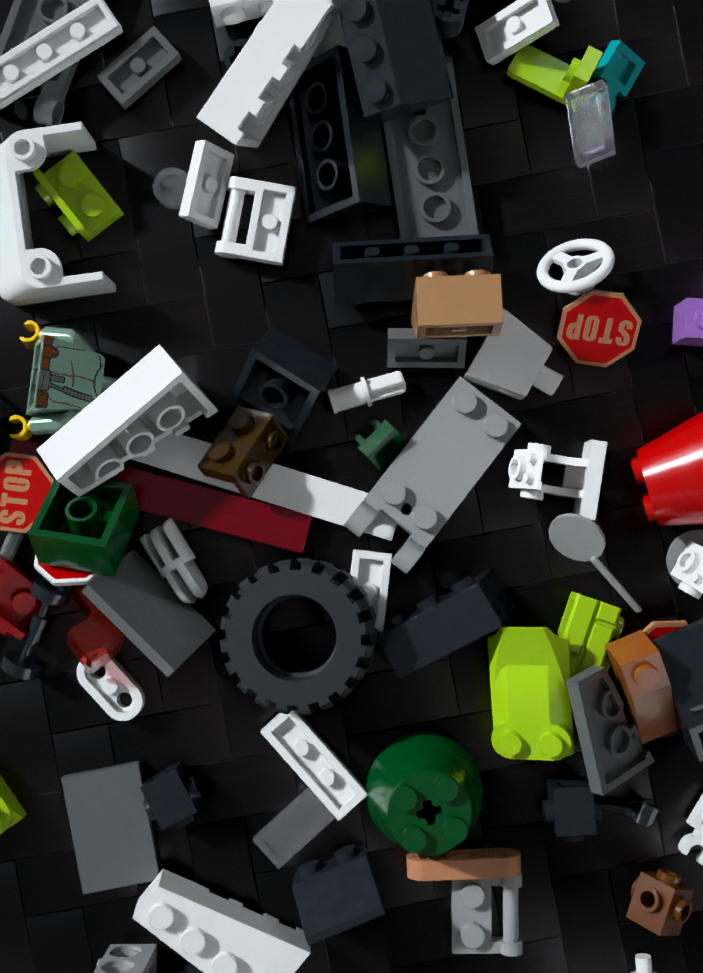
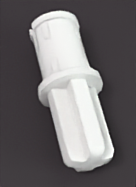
[328,371,406,414]

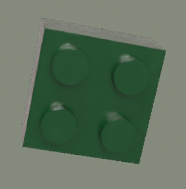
[28,479,141,576]

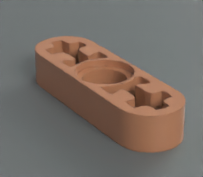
[406,848,521,881]

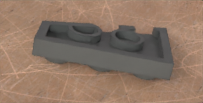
[566,665,655,796]

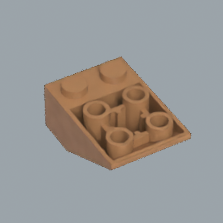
[411,270,504,339]

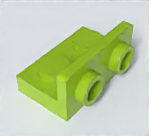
[32,150,124,242]

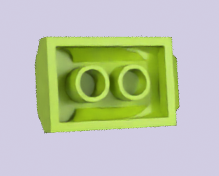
[488,627,576,761]

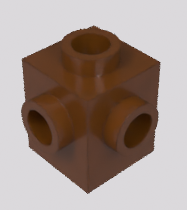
[626,868,694,936]

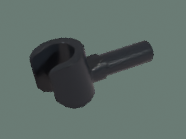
[600,798,658,827]

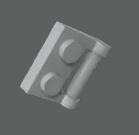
[451,872,523,957]

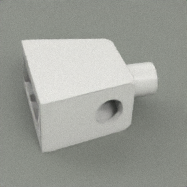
[463,309,563,400]

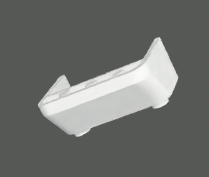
[0,122,116,306]

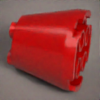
[630,411,703,526]

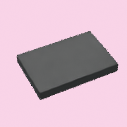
[82,549,216,677]
[61,760,161,895]

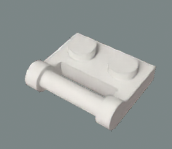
[215,176,296,266]

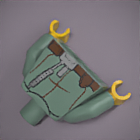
[9,320,118,441]

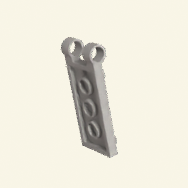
[344,376,521,574]

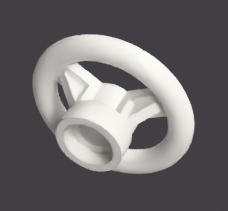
[537,238,615,295]

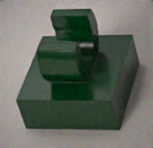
[355,419,407,472]

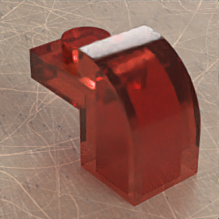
[67,585,126,675]

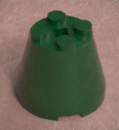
[366,731,483,855]

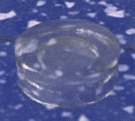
[153,167,188,209]

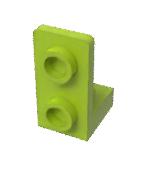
[506,44,603,109]

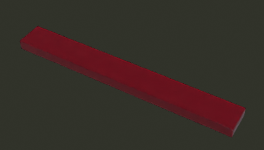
[9,438,313,553]

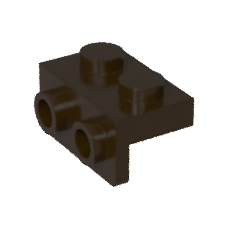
[197,406,288,498]

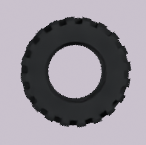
[220,558,378,715]

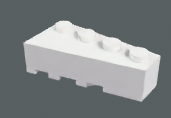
[196,0,339,148]
[36,344,218,497]
[133,869,311,973]

